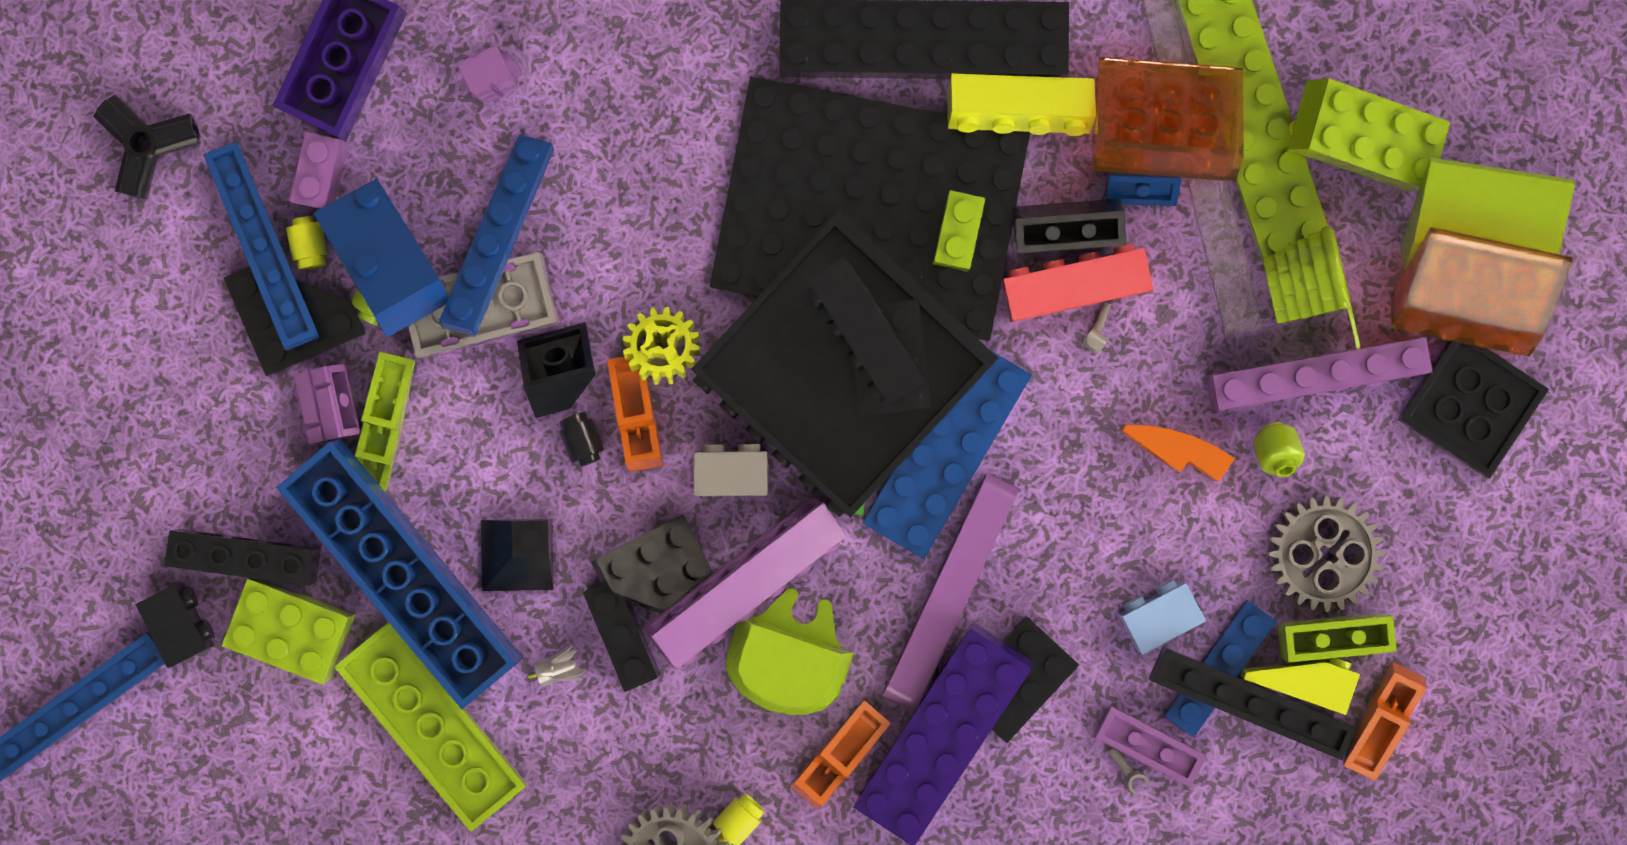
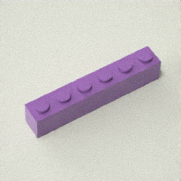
[1206,337,1433,411]
[642,497,847,670]

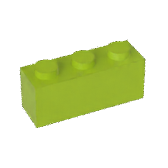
[1277,612,1397,663]

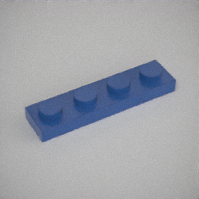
[1163,600,1277,737]

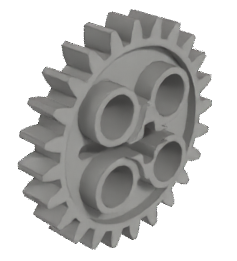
[1266,495,1385,612]
[621,802,729,845]

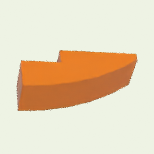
[607,356,664,473]
[1118,424,1235,482]
[1343,661,1427,781]
[789,700,891,809]

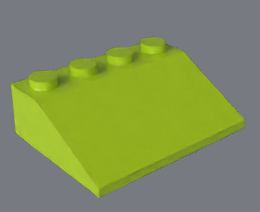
[1401,157,1576,292]

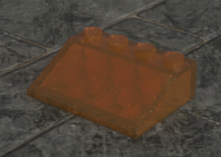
[1092,57,1244,182]
[1391,227,1573,357]

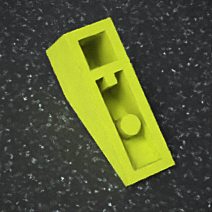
[1238,658,1360,715]

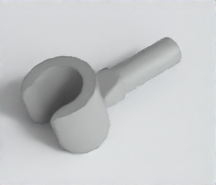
[1083,302,1111,354]
[1108,748,1149,795]

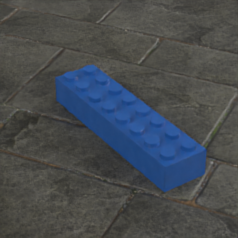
[276,439,524,709]

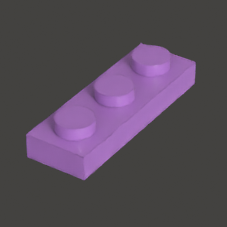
[1094,705,1207,788]

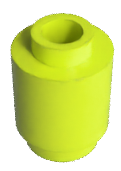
[286,216,328,270]
[712,793,765,845]

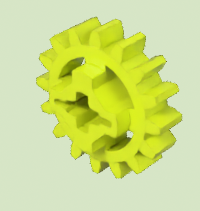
[622,307,701,385]

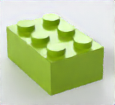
[222,578,356,685]

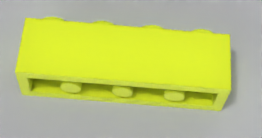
[947,73,1096,136]

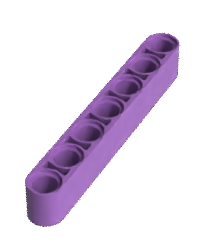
[882,473,1019,711]

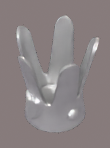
[528,644,584,687]

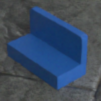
[1105,149,1182,206]

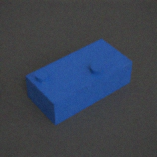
[313,178,449,338]

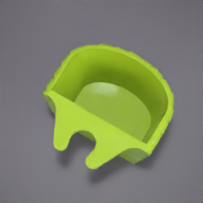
[1264,226,1361,349]
[725,588,854,715]

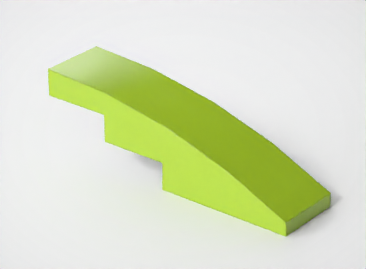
[354,351,415,492]

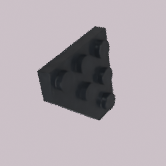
[223,267,366,377]
[591,514,713,614]

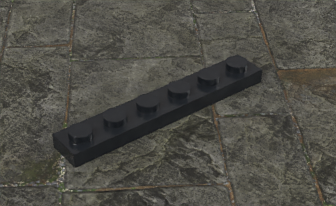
[1148,646,1356,760]

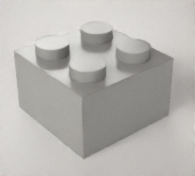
[694,444,769,496]

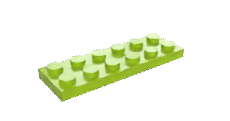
[334,622,528,832]

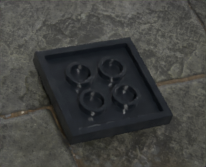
[1397,330,1549,479]

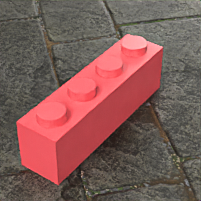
[1001,244,1154,322]

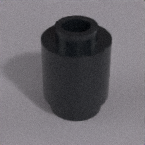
[559,411,605,467]

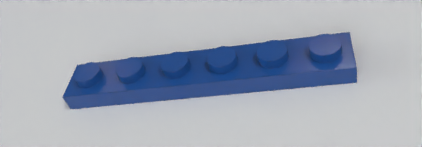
[439,135,554,337]
[203,141,319,351]
[0,632,165,782]

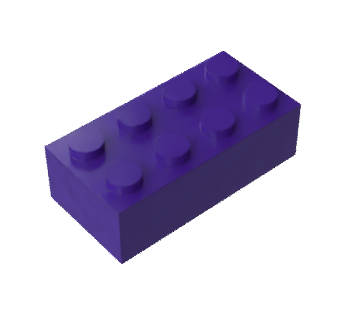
[272,0,407,142]

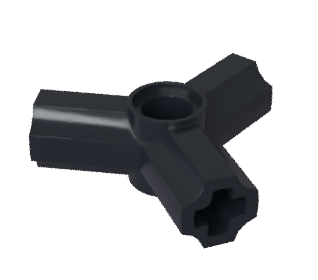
[93,95,201,200]

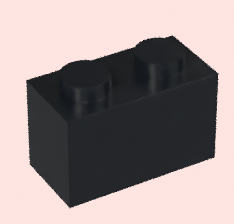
[135,582,215,668]

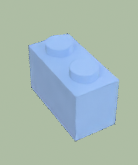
[1118,579,1206,655]

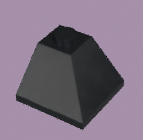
[517,322,596,418]
[481,519,554,591]

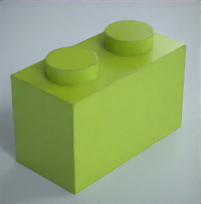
[932,190,986,272]

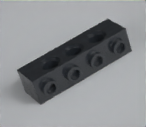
[165,529,321,586]

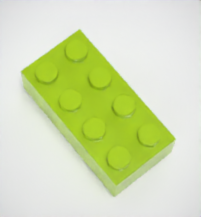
[1287,78,1450,191]

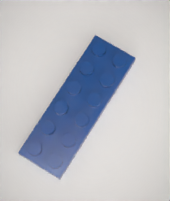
[862,351,1032,559]

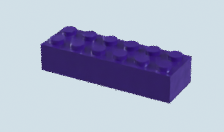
[853,622,1033,845]

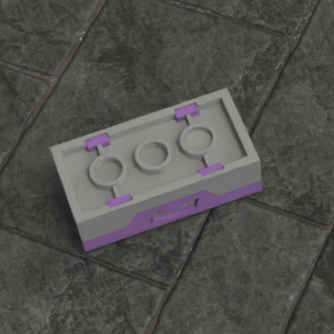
[408,252,561,359]

